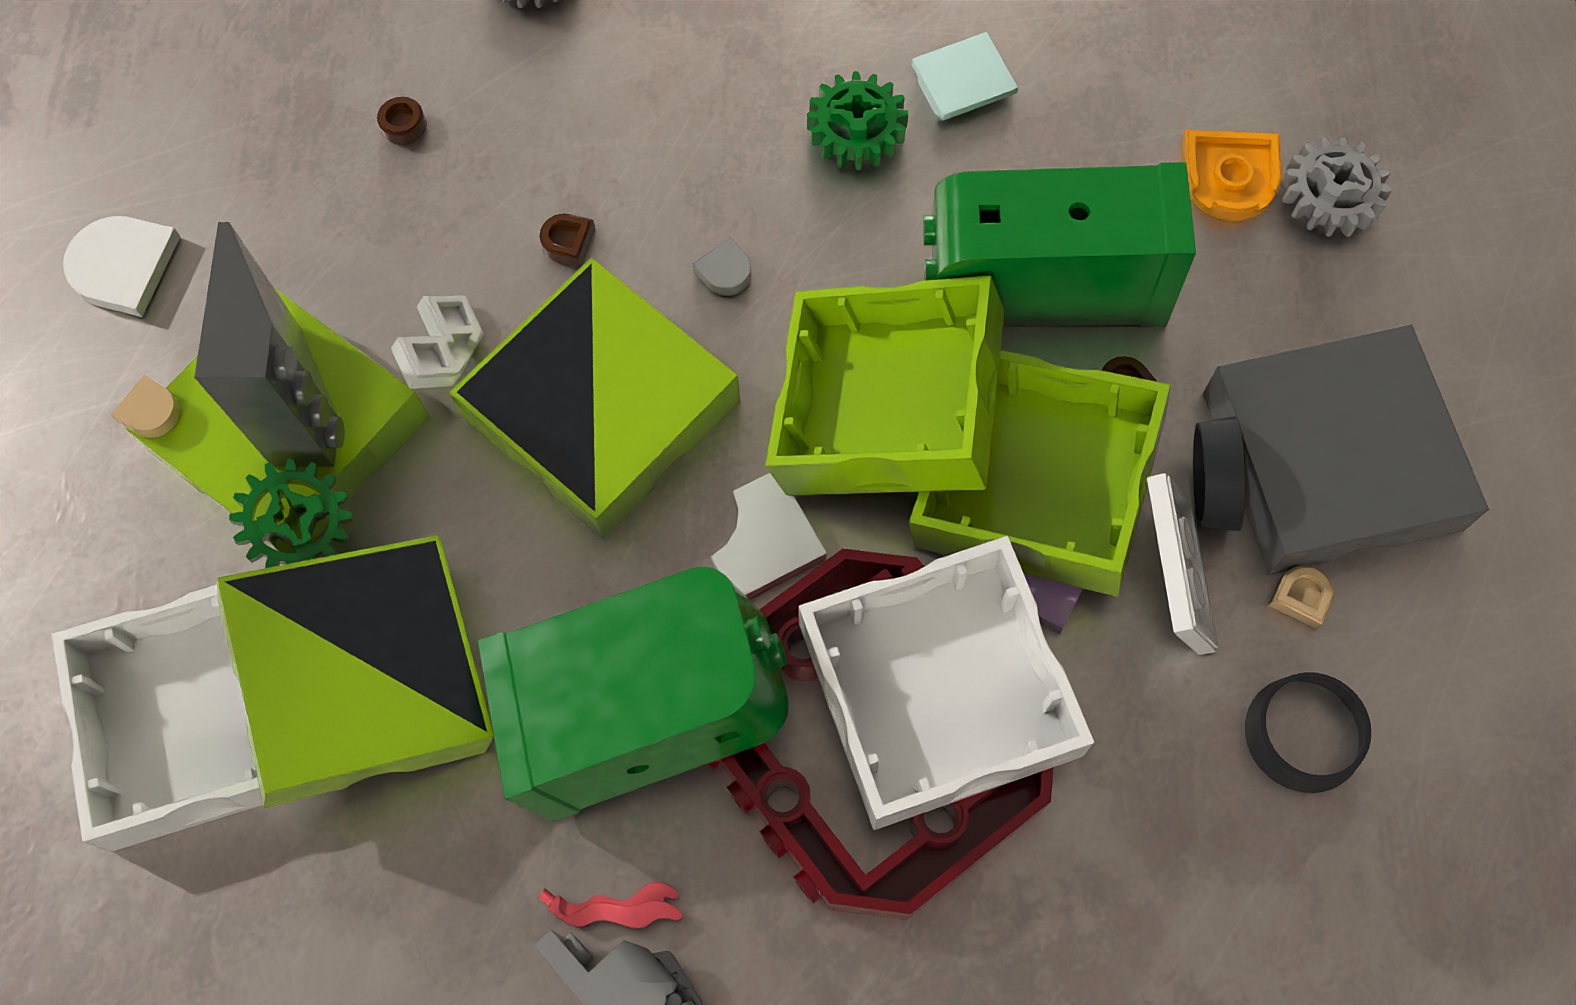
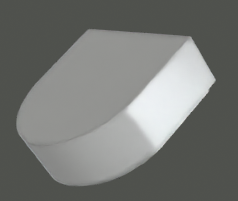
[693,237,751,296]

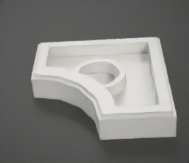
[711,473,827,599]

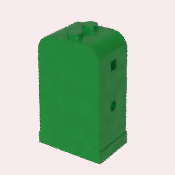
[923,162,1196,327]
[478,567,789,821]

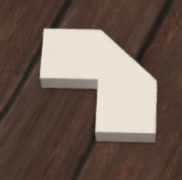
[391,295,484,389]

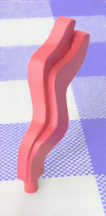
[538,882,682,929]

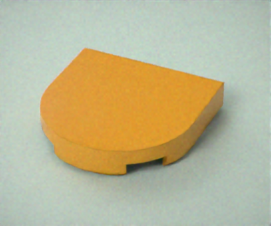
[1182,129,1282,221]

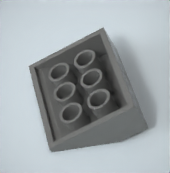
[194,222,345,467]

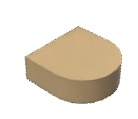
[111,375,180,438]
[1268,565,1334,630]

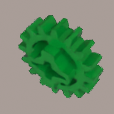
[807,71,908,170]
[229,459,352,568]

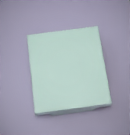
[912,32,1018,121]

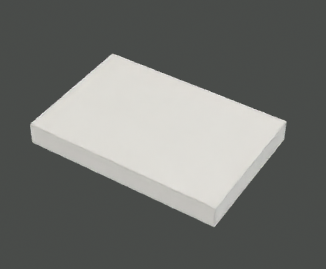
[1147,473,1219,655]

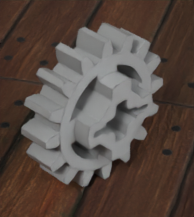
[1281,136,1392,237]

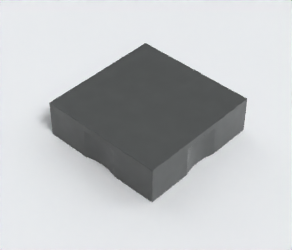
[1203,324,1489,575]

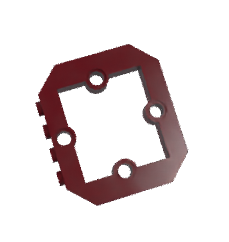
[707,548,1054,920]

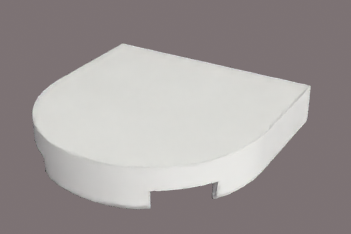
[63,216,181,317]

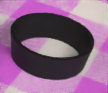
[1193,416,1245,531]
[1245,672,1371,793]

